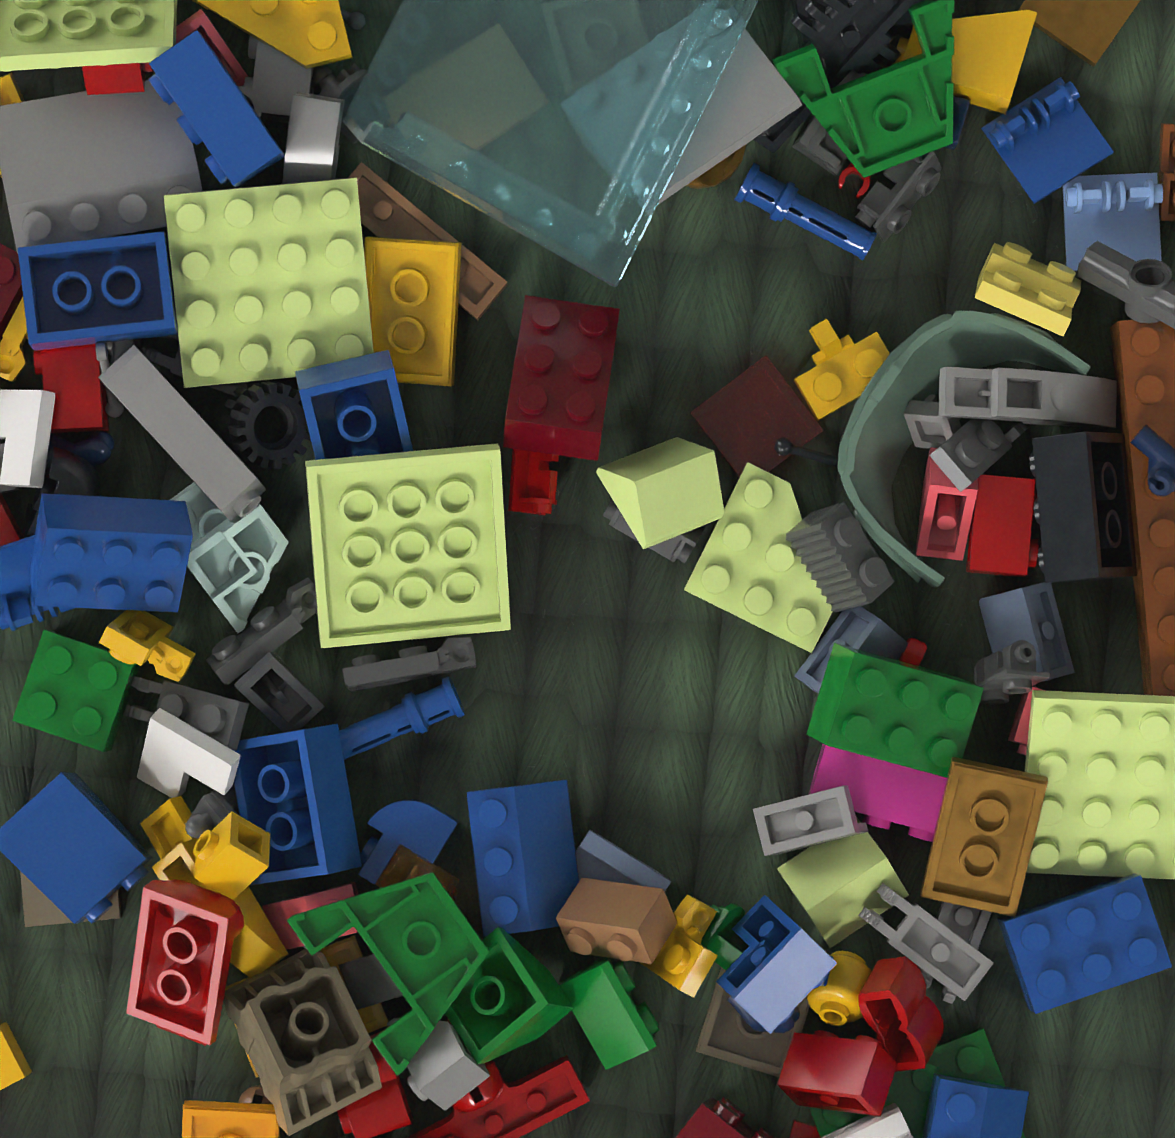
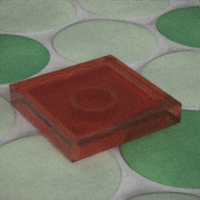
[690,355,823,478]

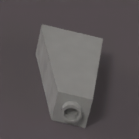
[98,345,266,521]

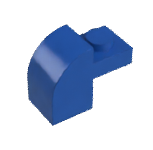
[358,799,459,885]

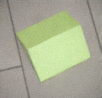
[596,437,725,549]
[777,817,909,948]

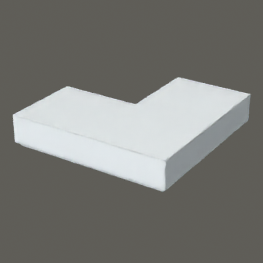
[0,389,55,488]
[137,708,241,798]

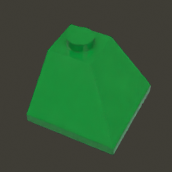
[445,927,574,1065]

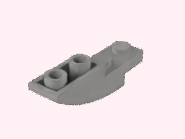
[938,367,1117,429]

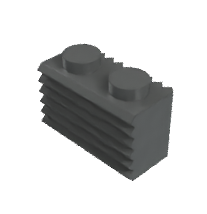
[786,501,895,612]

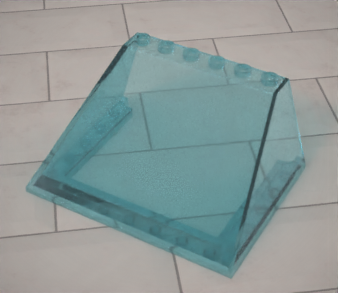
[342,0,758,287]

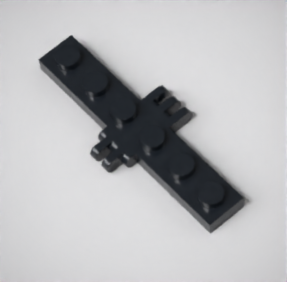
[753,0,916,153]

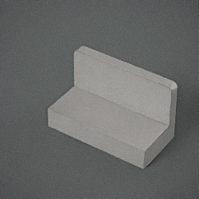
[753,785,868,856]

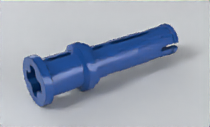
[734,163,877,261]
[339,676,465,760]

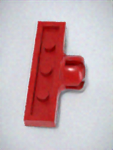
[407,1055,590,1138]

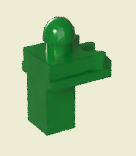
[701,903,745,970]

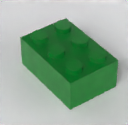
[806,643,984,778]

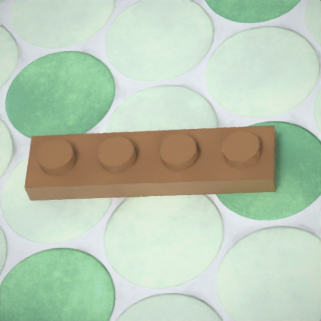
[348,162,508,320]

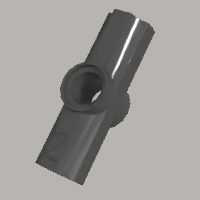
[1077,241,1175,329]

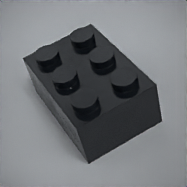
[1029,432,1137,583]

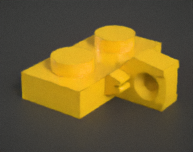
[794,319,890,421]
[99,610,196,682]
[639,895,718,998]

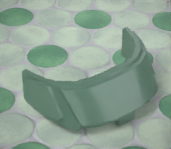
[837,311,1091,587]

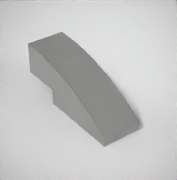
[282,92,345,184]

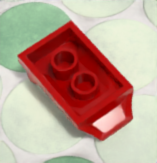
[126,879,244,1046]

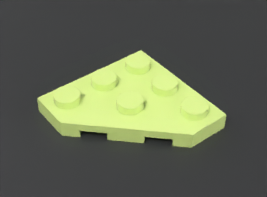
[684,462,833,653]

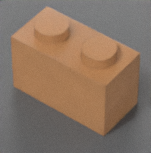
[556,878,677,964]

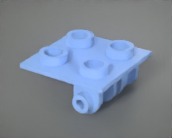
[1063,173,1163,271]

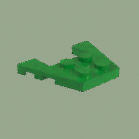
[772,0,954,178]
[286,872,490,1076]

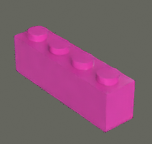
[808,744,947,842]

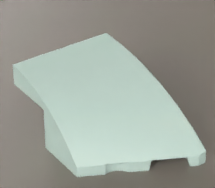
[170,482,288,633]

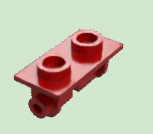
[508,449,559,515]

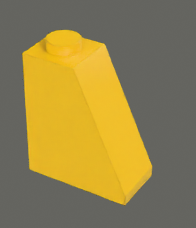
[892,10,1037,114]

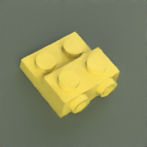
[975,242,1081,337]

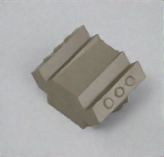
[224,949,382,1136]

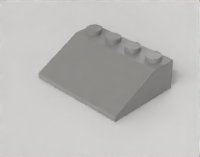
[561,0,802,215]
[0,80,202,253]

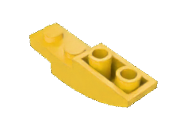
[140,796,288,978]

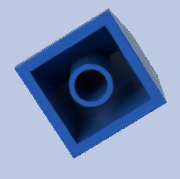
[0,772,152,924]

